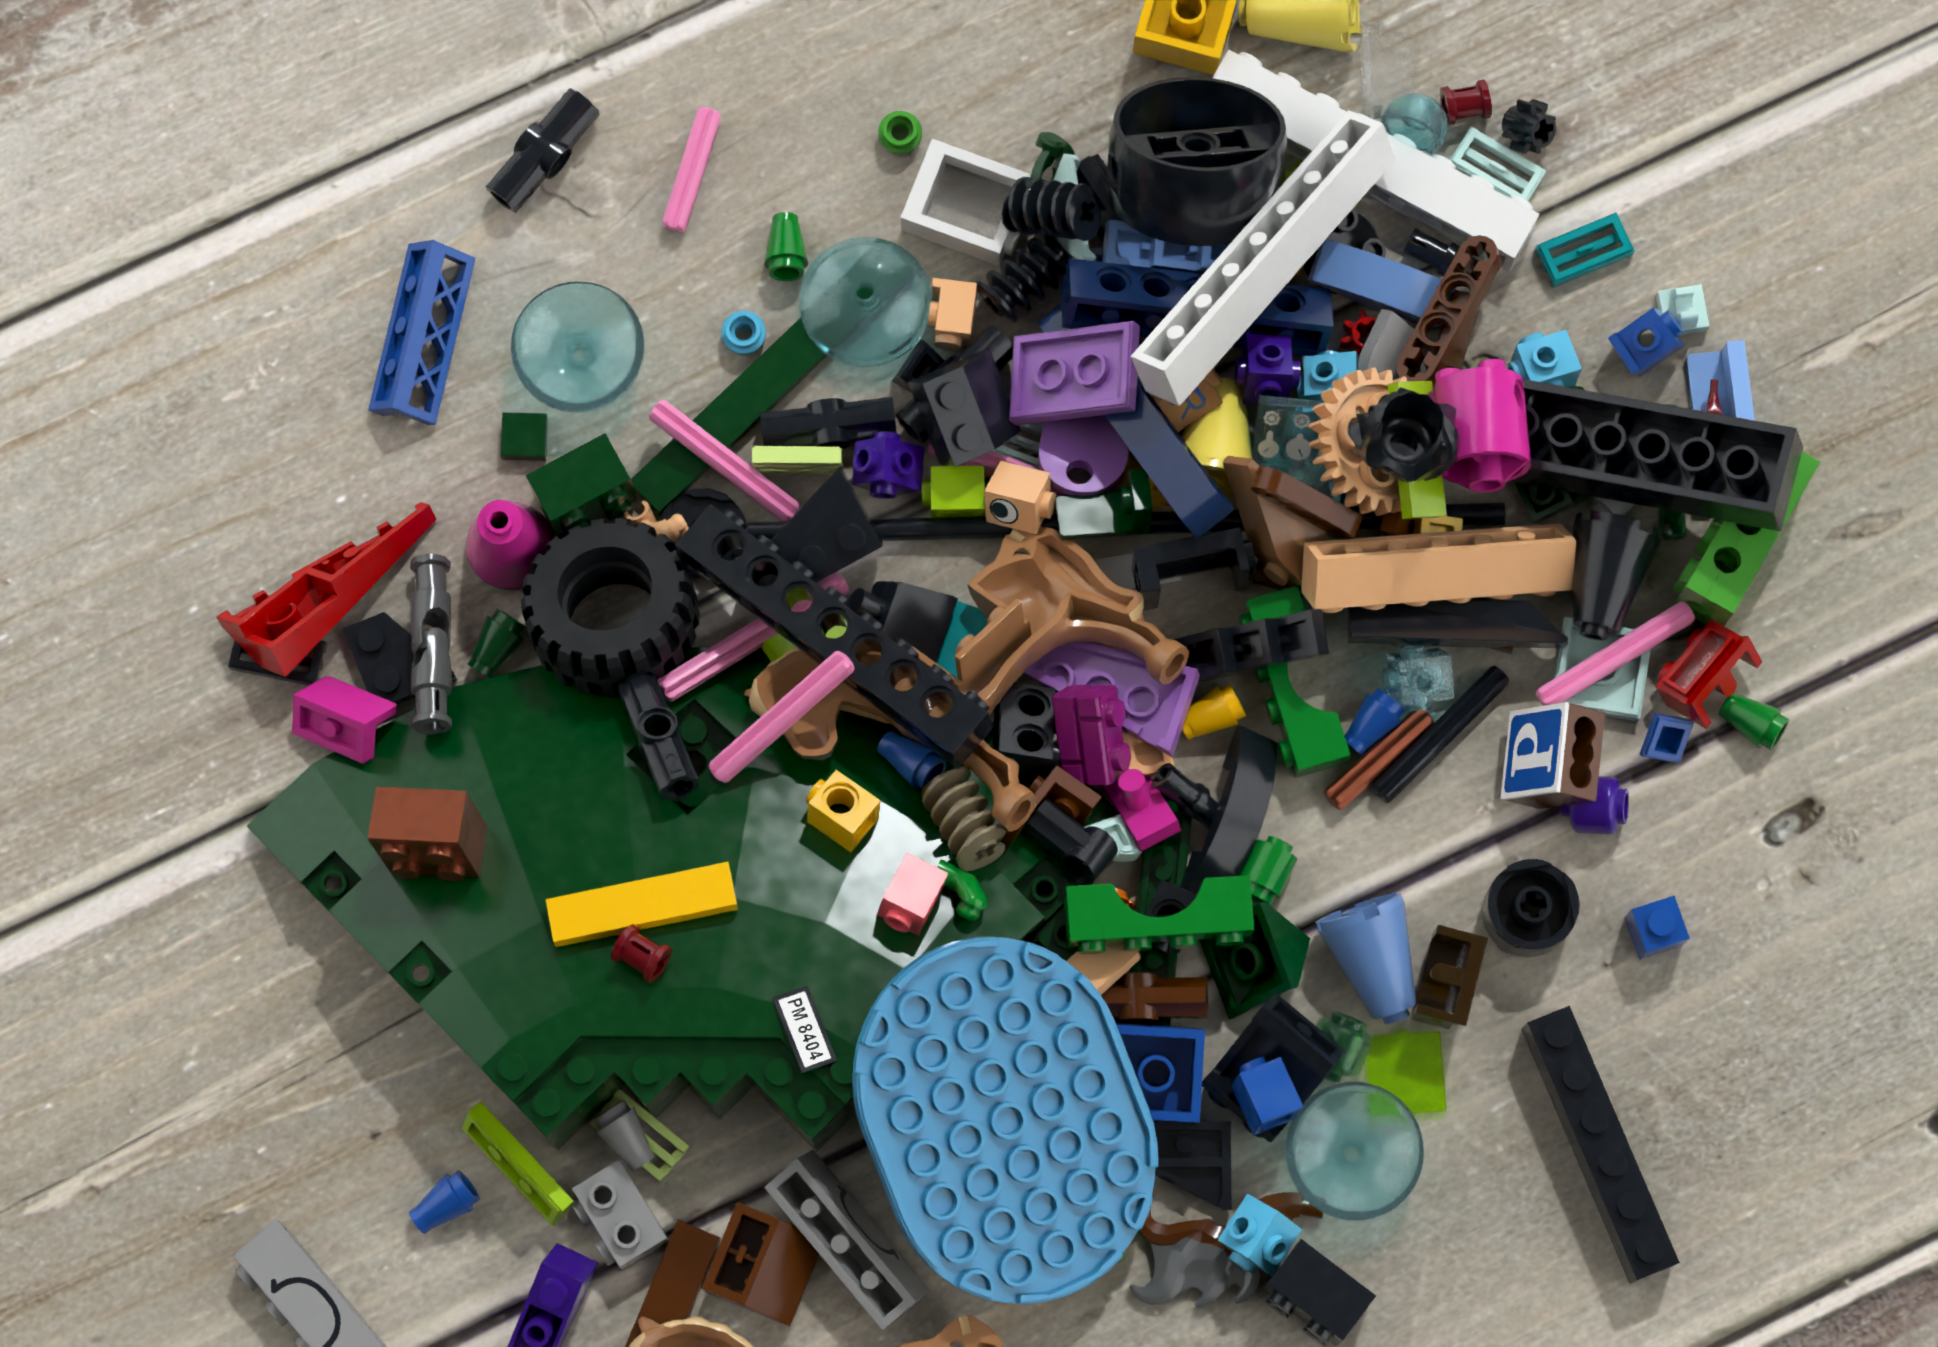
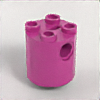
[1433,359,1531,493]

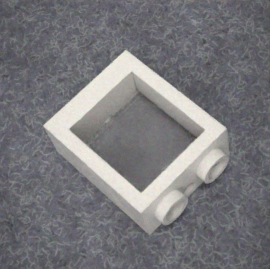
[900,139,1031,266]

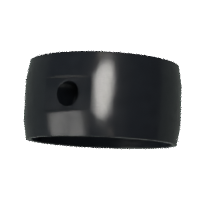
[1107,77,1288,246]

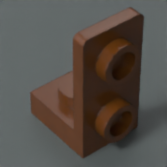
[1001,766,1102,851]

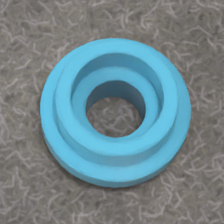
[721,311,766,355]

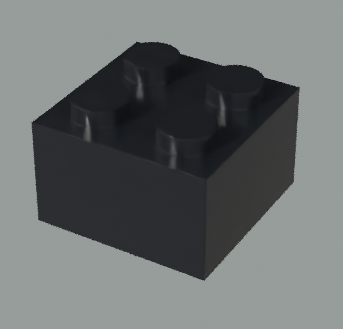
[1263,1239,1376,1347]

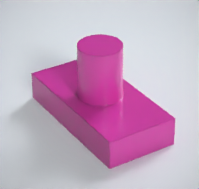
[1101,769,1181,851]

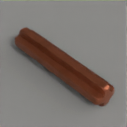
[1324,707,1434,810]

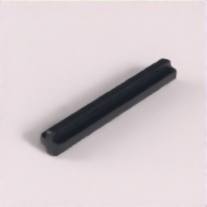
[1372,665,1509,803]

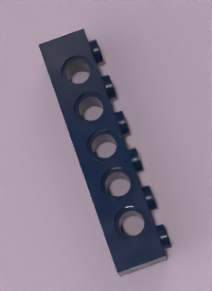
[1061,258,1334,356]

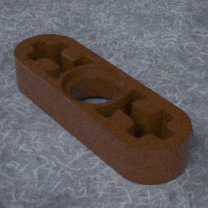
[1250,466,1363,539]

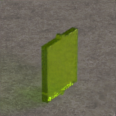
[1365,1029,1447,1119]

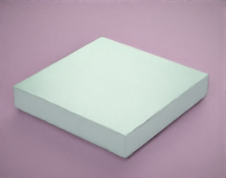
[1554,617,1651,722]

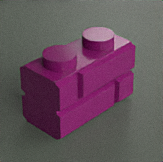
[1051,685,1131,786]

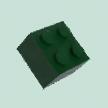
[526,433,637,539]

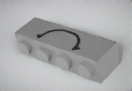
[764,1150,931,1330]
[233,1219,387,1347]

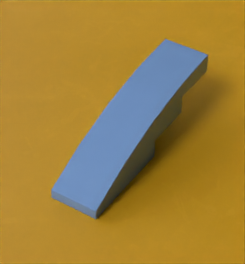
[1102,220,1230,274]

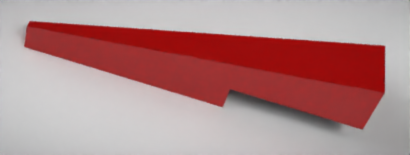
[216,502,437,677]

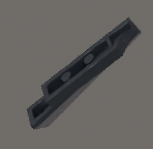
[1348,600,1568,648]

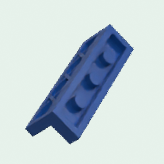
[368,240,476,425]

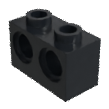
[991,682,1060,785]

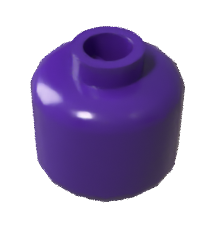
[1561,776,1629,835]

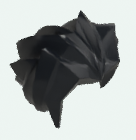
[1349,387,1460,483]

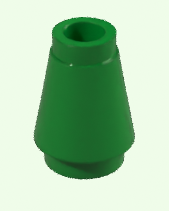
[764,212,808,281]
[1718,693,1789,750]

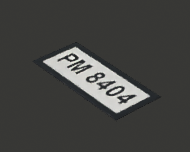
[773,986,837,1073]

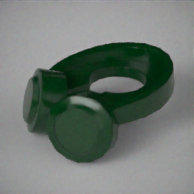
[1031,132,1075,180]

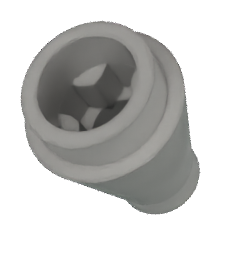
[594,1100,655,1171]

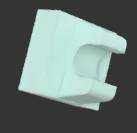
[1656,284,1710,335]

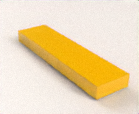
[546,862,738,948]

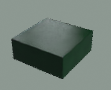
[500,412,548,461]

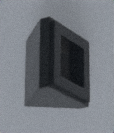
[892,339,945,393]

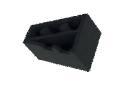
[757,465,883,586]

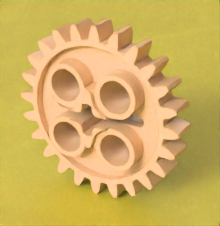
[1308,368,1407,516]

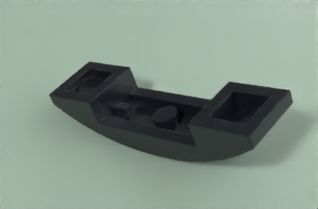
[1180,725,1277,894]

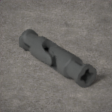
[410,554,452,735]

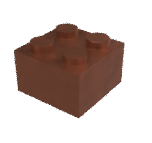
[367,786,488,882]

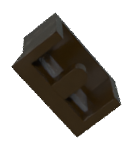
[1411,925,1488,1030]

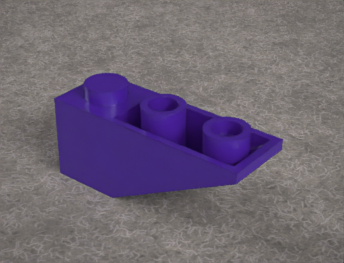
[507,1243,598,1347]

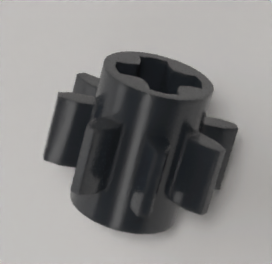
[1502,99,1556,155]

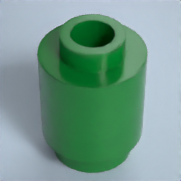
[1240,836,1297,906]

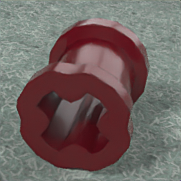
[1440,79,1492,126]
[610,924,673,984]

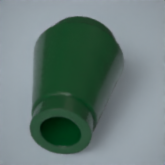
[467,608,527,678]

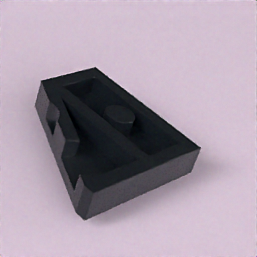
[343,612,457,705]
[1153,1121,1232,1210]

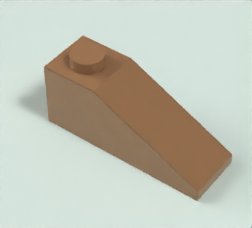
[1223,456,1331,586]

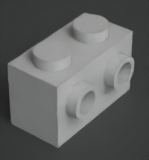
[572,1159,669,1270]

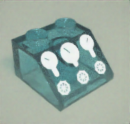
[1251,395,1330,482]

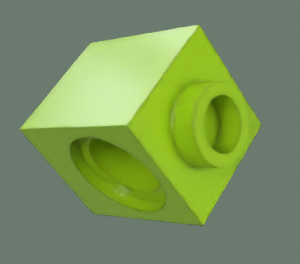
[922,466,985,518]

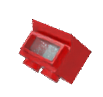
[1655,619,1762,729]

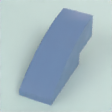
[1307,239,1456,328]

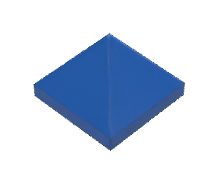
[1640,713,1694,763]

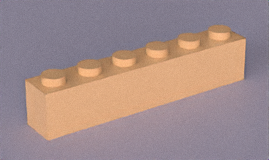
[1301,523,1576,613]

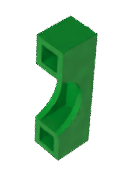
[1239,585,1350,778]
[1063,875,1254,954]

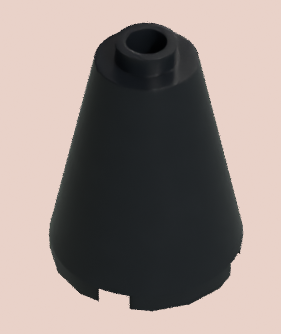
[1573,511,1663,641]

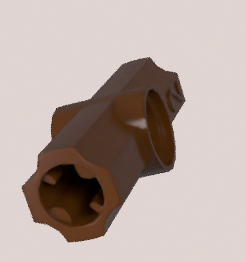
[1101,973,1208,1024]

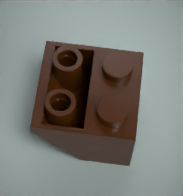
[702,1202,820,1327]

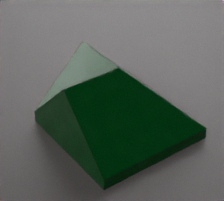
[1199,902,1311,1020]

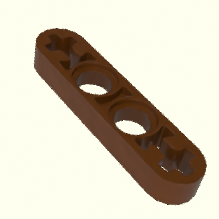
[1396,235,1501,387]

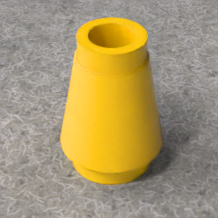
[1182,684,1247,740]

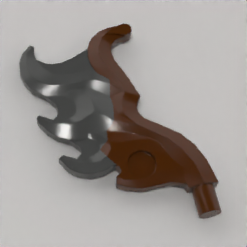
[1130,1192,1325,1308]

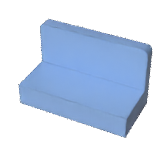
[1685,340,1755,421]

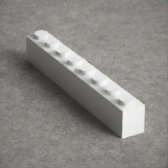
[1212,50,1539,271]
[1131,110,1396,406]

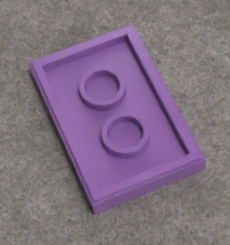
[1009,321,1140,425]

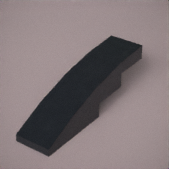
[1173,609,1329,683]

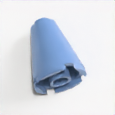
[1316,893,1416,1024]

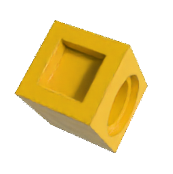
[806,770,881,852]

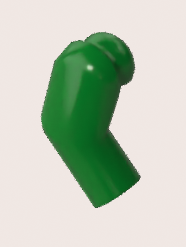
[937,859,987,921]

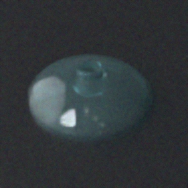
[799,237,932,367]
[511,281,645,412]
[1285,1082,1424,1221]

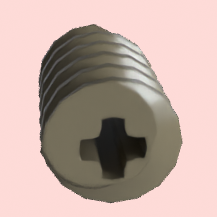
[921,766,1006,871]

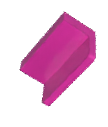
[292,676,397,764]

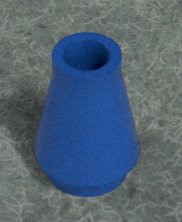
[1344,688,1405,756]
[877,730,946,789]
[409,1170,480,1234]

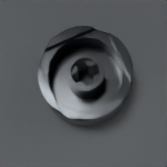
[1482,859,1580,957]

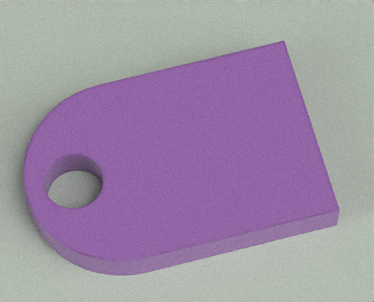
[1038,382,1142,496]

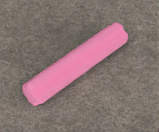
[662,107,721,233]

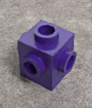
[1234,334,1300,406]
[852,432,924,499]

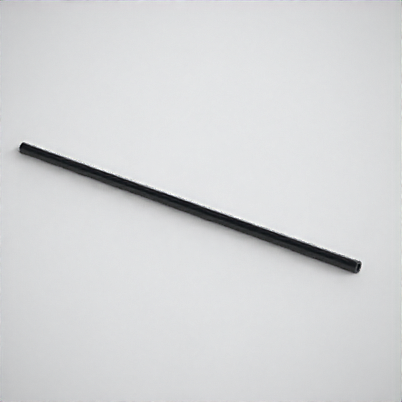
[747,503,1506,541]

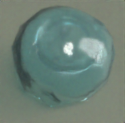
[1381,93,1448,154]

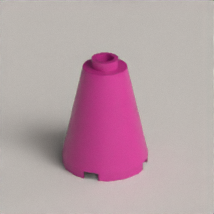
[466,500,554,590]

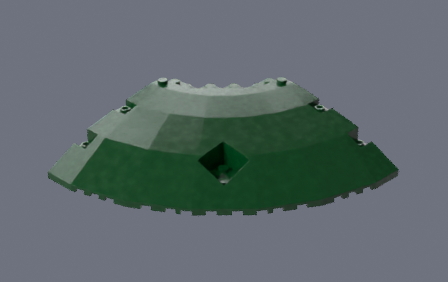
[247,647,1118,1152]

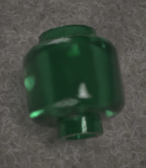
[1315,1011,1373,1083]

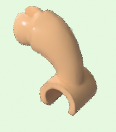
[624,501,689,543]

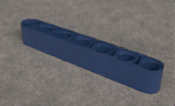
[1038,303,1234,539]

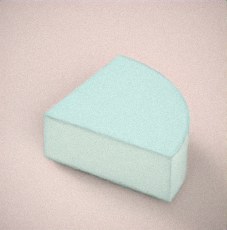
[1084,815,1142,862]

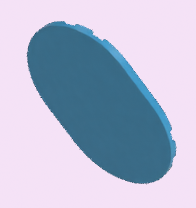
[852,937,1158,1304]

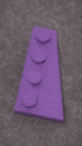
[1022,641,1200,758]

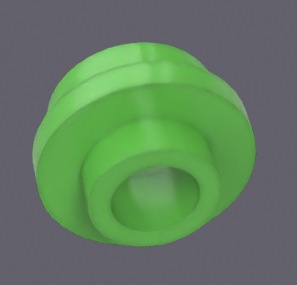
[878,111,922,155]

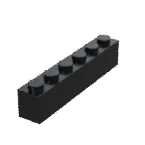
[1521,1006,1680,1284]

